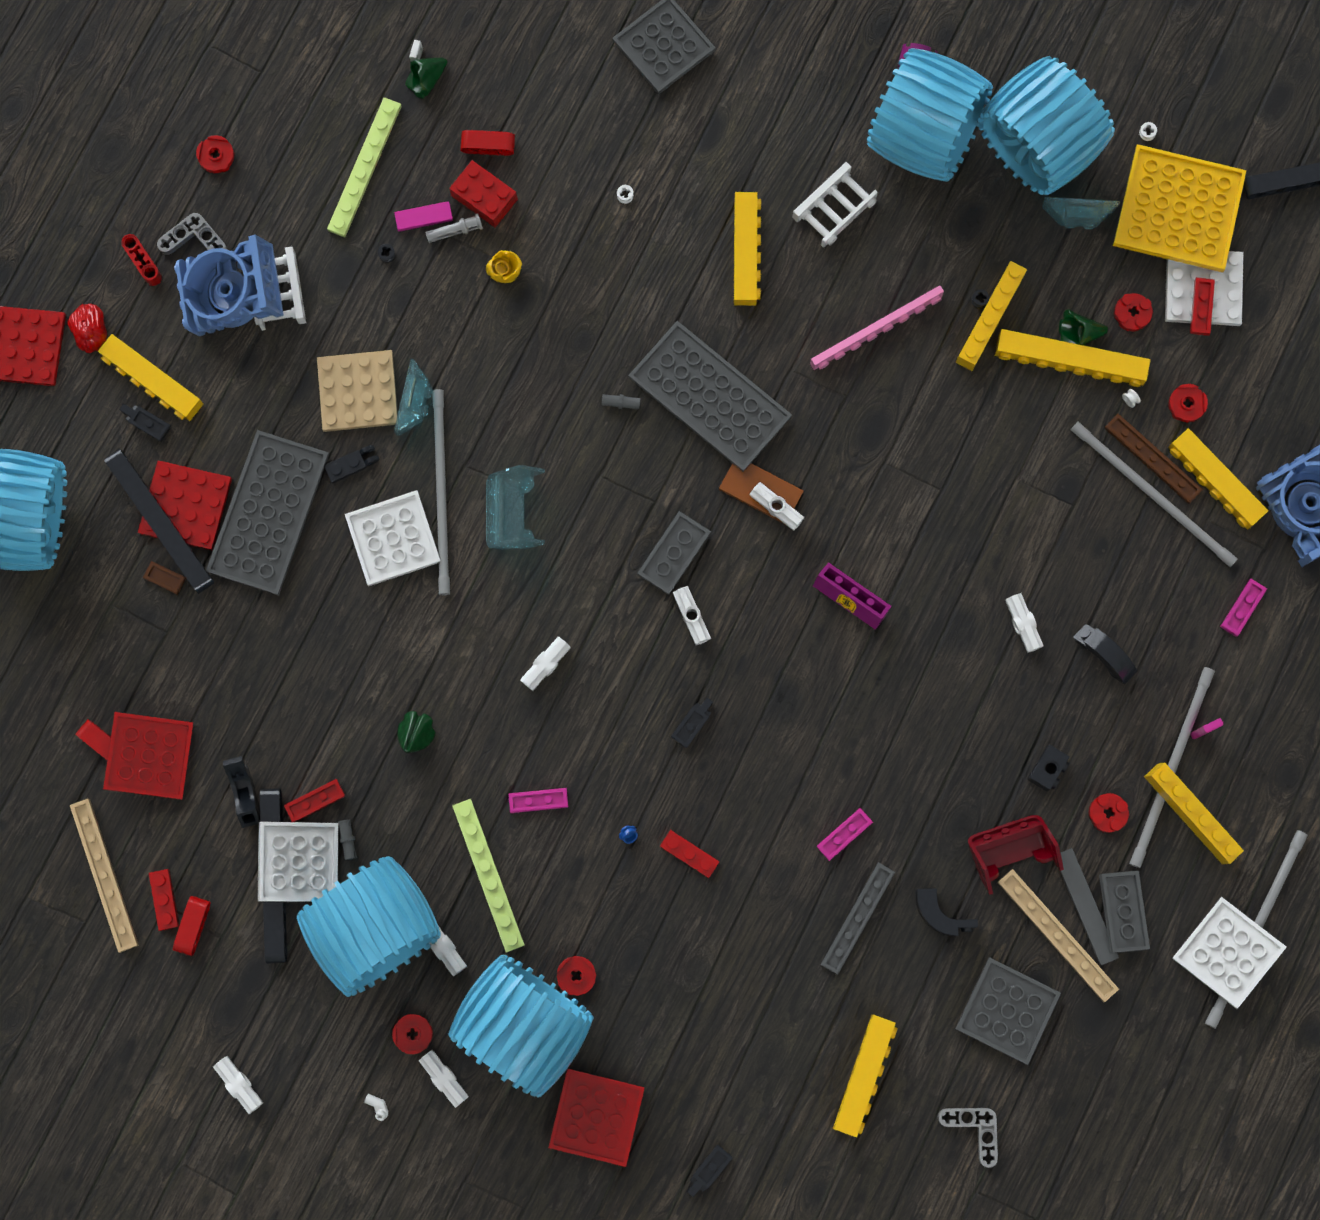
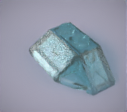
[1042,197,1119,229]
[394,359,433,436]

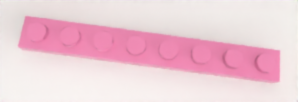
[810,286,944,370]

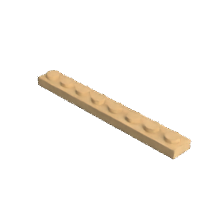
[70,799,139,953]
[997,869,1119,1002]

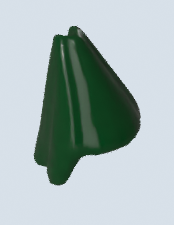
[406,58,448,99]
[1059,309,1108,345]
[397,711,436,753]

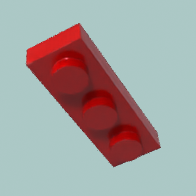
[1190,277,1215,336]
[284,779,346,822]
[660,830,719,878]
[149,869,179,931]

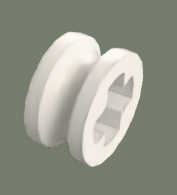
[1139,122,1157,141]
[617,185,634,204]
[1122,389,1141,408]

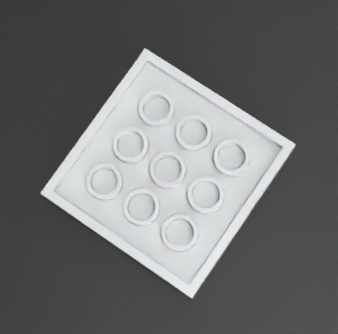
[1165,251,1243,326]
[345,490,440,586]
[258,822,338,902]
[1172,897,1286,1009]

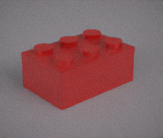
[449,160,518,228]

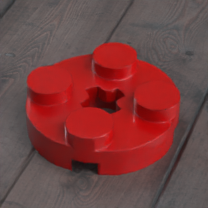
[196,135,235,173]
[1114,293,1153,332]
[1168,384,1208,422]
[1089,793,1129,833]
[557,956,596,996]
[392,1014,433,1054]

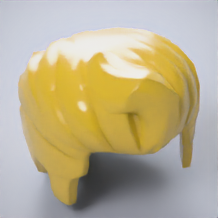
[486,250,522,283]

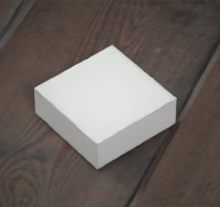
[409,40,423,62]

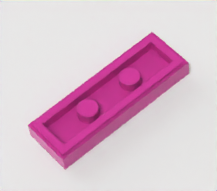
[394,201,453,232]
[1220,579,1267,637]
[1190,718,1223,740]
[509,788,569,813]
[816,808,873,861]

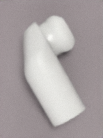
[364,1094,388,1121]

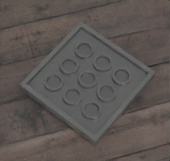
[612,0,716,94]
[955,957,1061,1065]

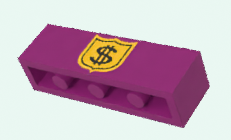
[813,562,891,630]

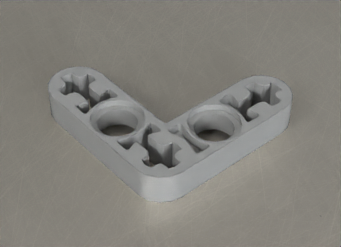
[157,213,228,255]
[938,1108,998,1168]

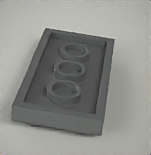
[637,511,711,595]
[1099,871,1150,953]

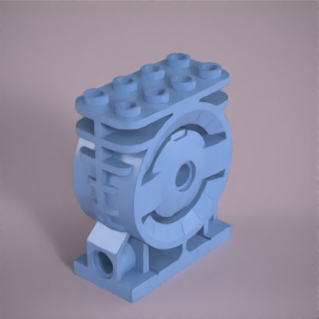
[174,235,284,336]
[1256,445,1320,567]

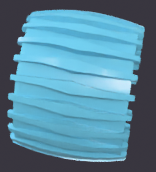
[867,48,993,182]
[978,56,1115,195]
[0,449,67,571]
[297,856,441,997]
[448,955,593,1097]

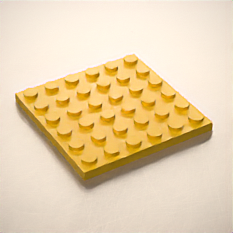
[1113,144,1247,272]

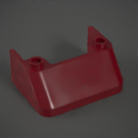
[968,815,1064,895]

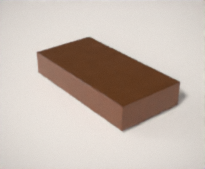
[143,561,186,595]

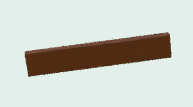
[1104,413,1203,504]

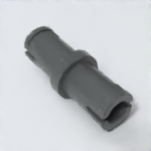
[602,394,641,409]
[338,819,357,860]

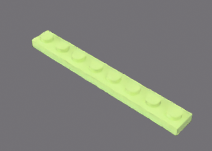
[327,98,402,237]
[452,799,525,953]

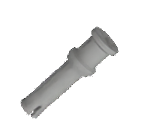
[426,213,483,243]

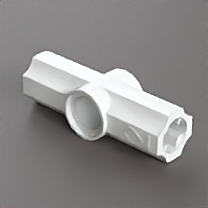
[749,482,804,531]
[673,586,711,645]
[1005,593,1043,653]
[521,637,571,691]
[430,927,467,976]
[419,1050,469,1108]
[213,1056,263,1114]

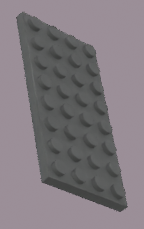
[628,321,792,472]
[206,430,330,596]

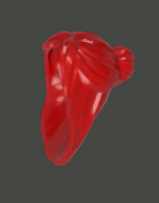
[67,304,107,353]

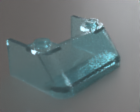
[486,465,545,549]

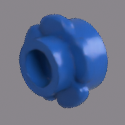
[619,826,638,844]

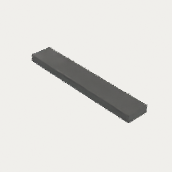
[1059,848,1119,965]
[820,862,895,975]

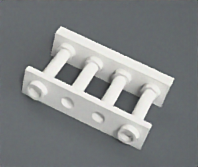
[792,162,878,248]
[254,247,306,331]

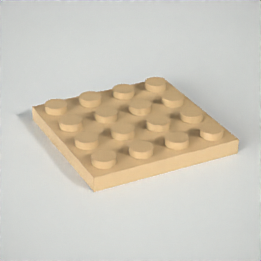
[317,350,399,432]

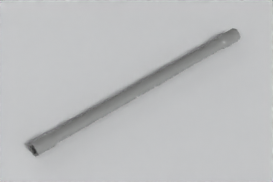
[432,389,450,595]
[1071,422,1238,567]
[1129,667,1215,868]
[1205,830,1308,1029]

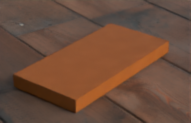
[719,463,804,525]

